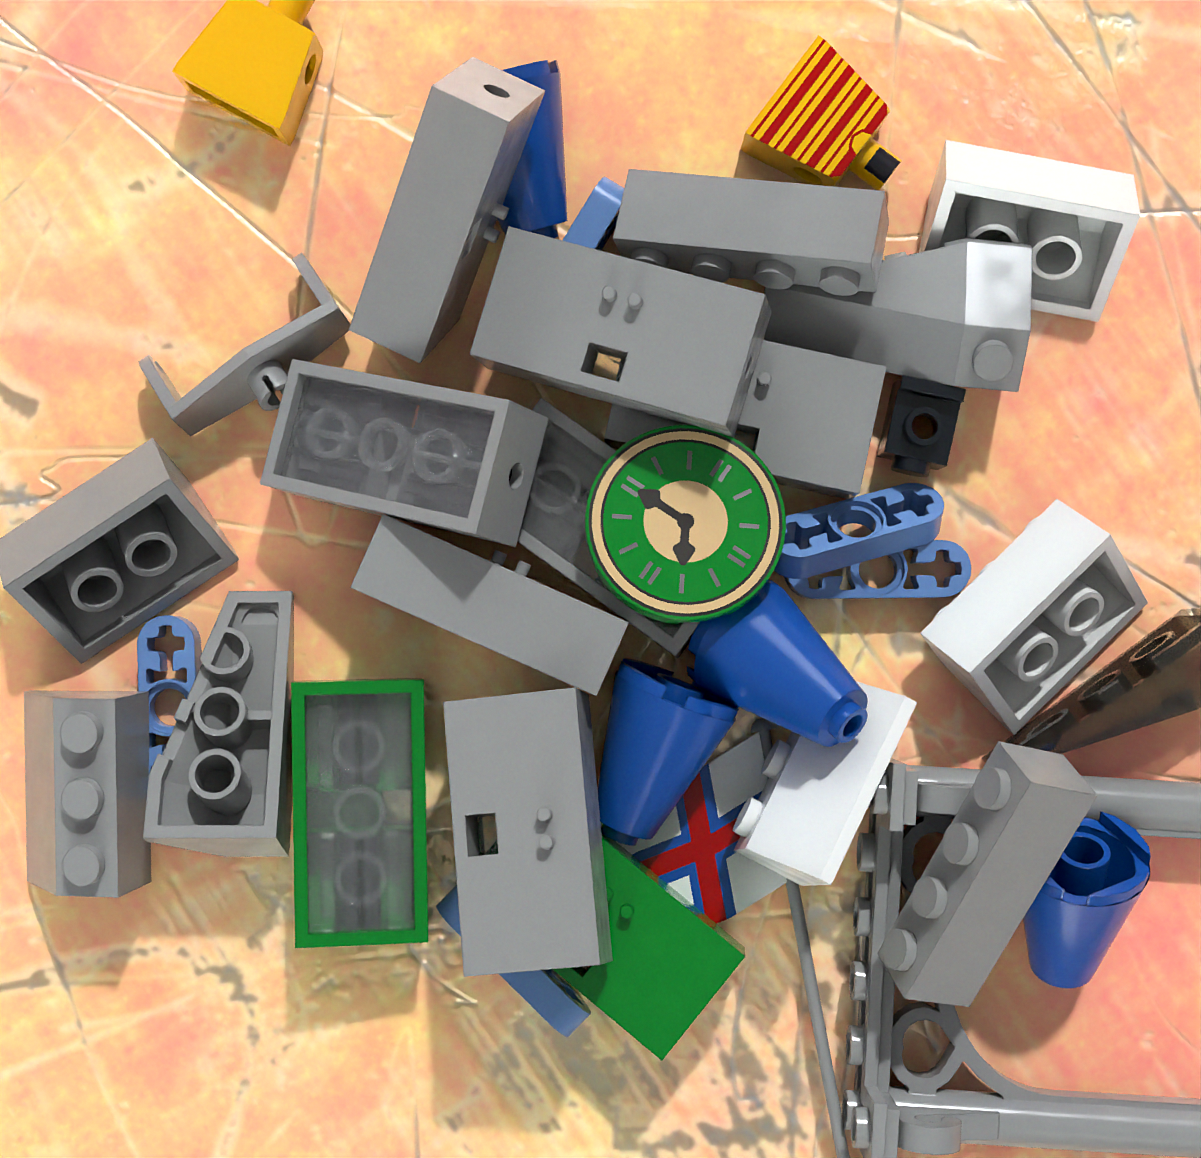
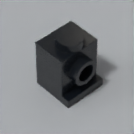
[876,375,966,478]

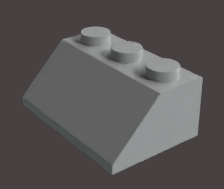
[0,438,239,664]
[24,690,152,898]

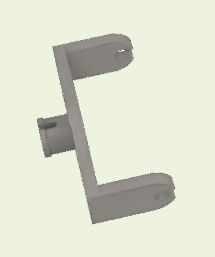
[138,252,350,436]

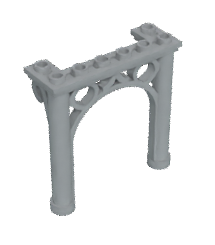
[842,758,1201,1158]

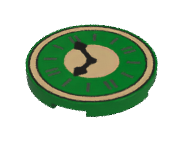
[585,425,786,624]

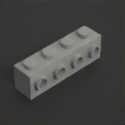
[613,169,889,296]
[877,741,1097,1007]

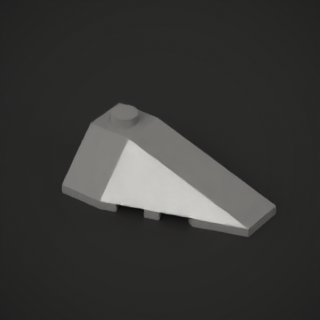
[763,238,1032,392]
[143,591,294,857]

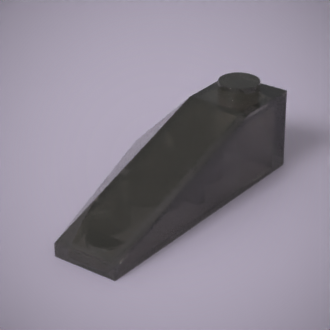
[982,608,1201,763]

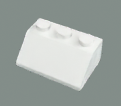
[919,140,1140,322]
[920,499,1148,735]
[733,681,917,886]

